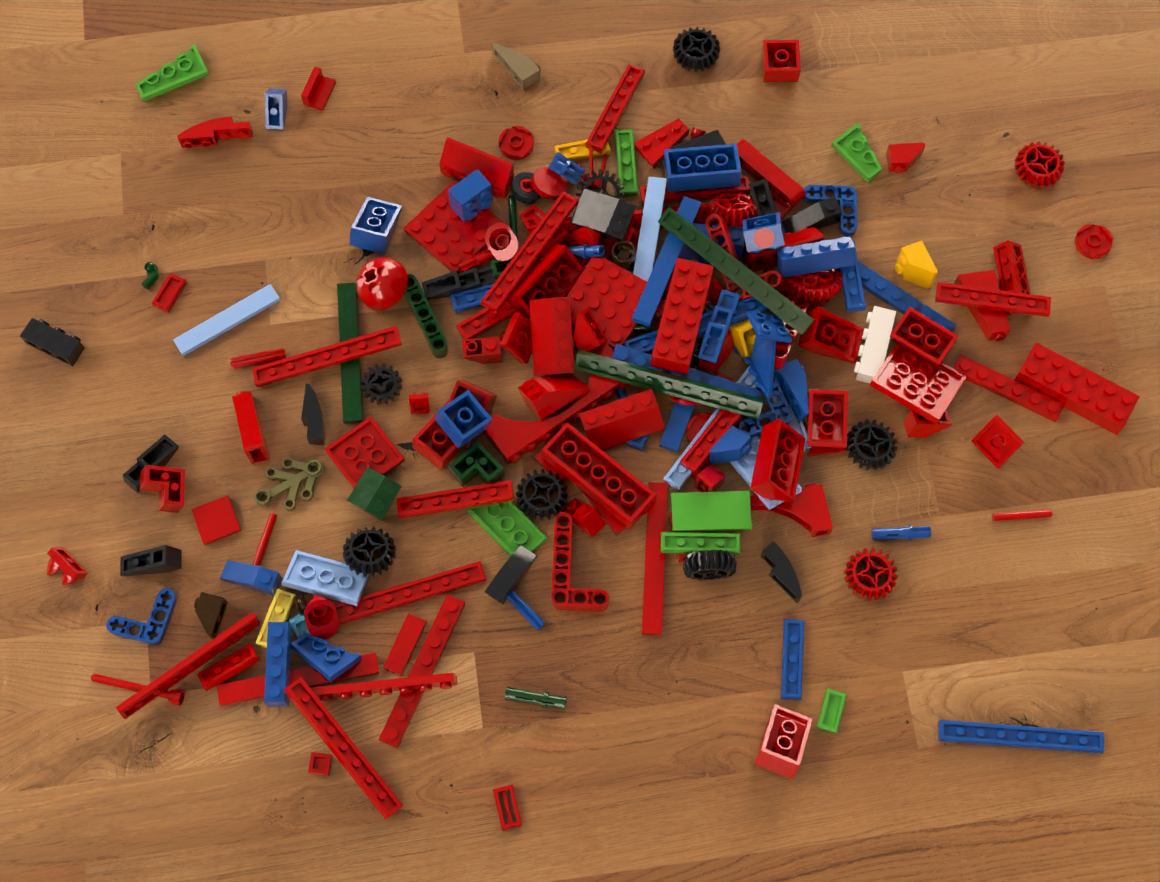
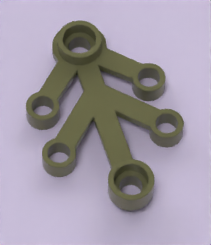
[254,457,324,511]

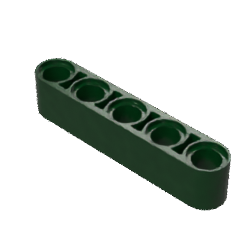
[404,274,449,358]

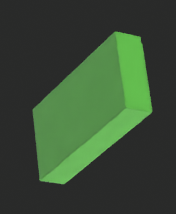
[816,688,847,734]

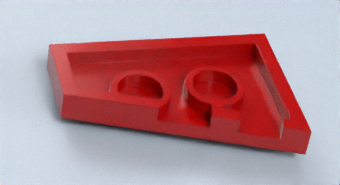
[634,118,689,169]
[520,205,569,256]

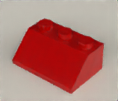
[890,307,958,366]

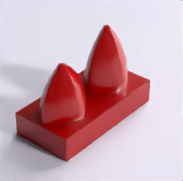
[47,547,88,585]

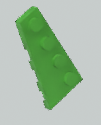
[135,44,209,102]

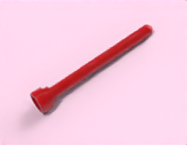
[91,674,185,706]

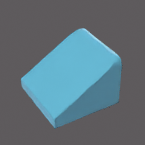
[289,612,310,638]

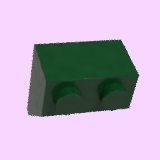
[347,467,402,520]

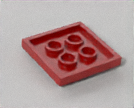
[324,416,405,489]

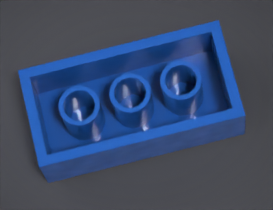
[664,144,741,192]

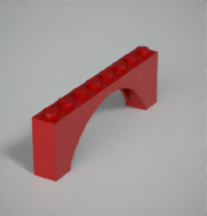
[483,341,630,465]
[668,483,833,563]

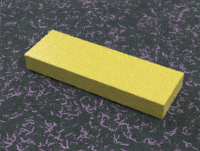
[255,589,297,649]

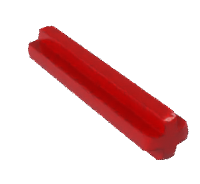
[230,348,286,369]

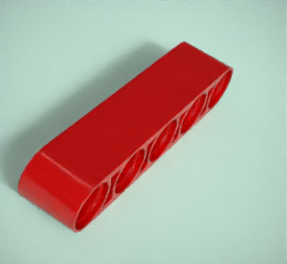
[737,139,806,208]

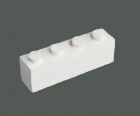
[854,306,896,383]

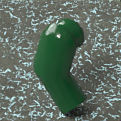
[141,262,159,290]

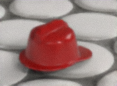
[485,223,519,261]
[304,595,339,639]

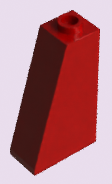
[954,270,1010,341]
[232,391,270,464]

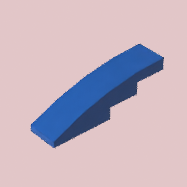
[698,290,740,363]

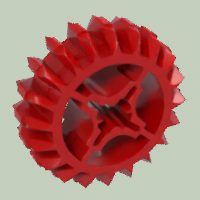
[1014,141,1065,189]
[709,192,758,227]
[844,548,898,601]

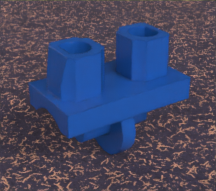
[548,152,585,185]

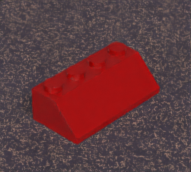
[439,137,514,199]
[743,227,824,273]
[508,244,584,319]
[529,297,575,376]
[579,388,665,451]
[750,419,806,502]

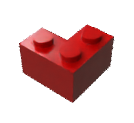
[140,465,185,513]

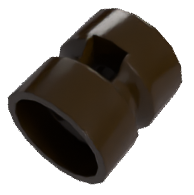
[611,241,636,271]

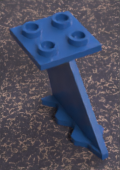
[742,311,792,398]

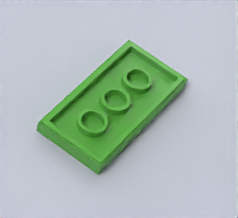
[671,491,752,532]
[466,501,548,556]

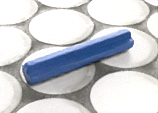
[508,590,545,630]

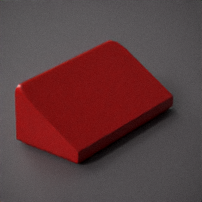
[565,226,601,246]

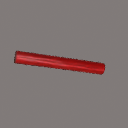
[992,509,1052,521]
[252,513,277,566]

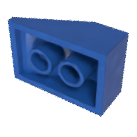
[350,197,402,254]

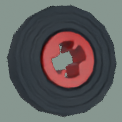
[511,172,541,204]

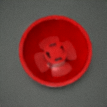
[356,257,408,311]

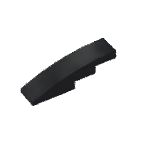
[422,266,497,300]

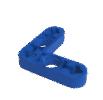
[803,185,857,237]
[738,375,792,438]
[106,588,177,645]

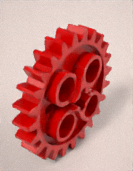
[783,268,843,301]

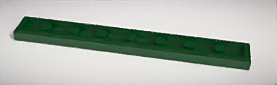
[337,282,363,424]

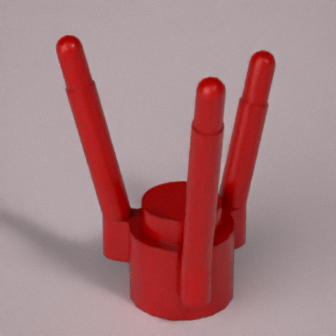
[577,148,608,189]

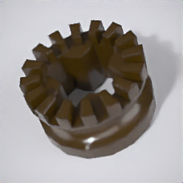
[294,594,307,614]

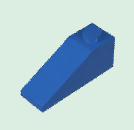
[774,359,809,423]
[220,560,283,596]

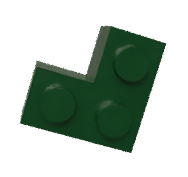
[449,442,505,487]

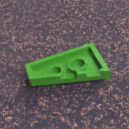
[831,122,882,183]

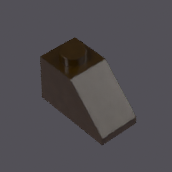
[194,592,228,639]

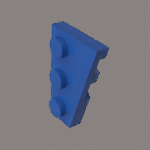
[291,633,361,682]

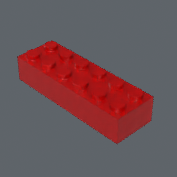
[650,258,714,375]
[1014,342,1140,435]
[542,422,656,530]

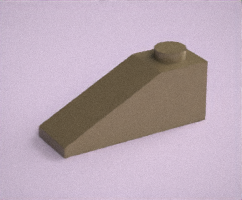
[492,42,541,90]

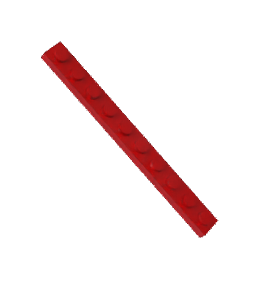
[456,239,616,340]

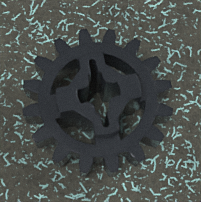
[361,364,402,405]

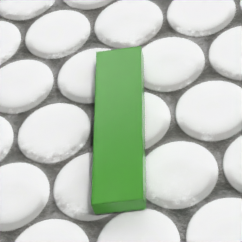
[615,129,638,197]
[661,532,740,555]

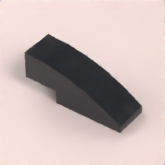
[301,384,325,445]
[123,435,179,493]
[761,541,802,603]
[485,545,537,605]

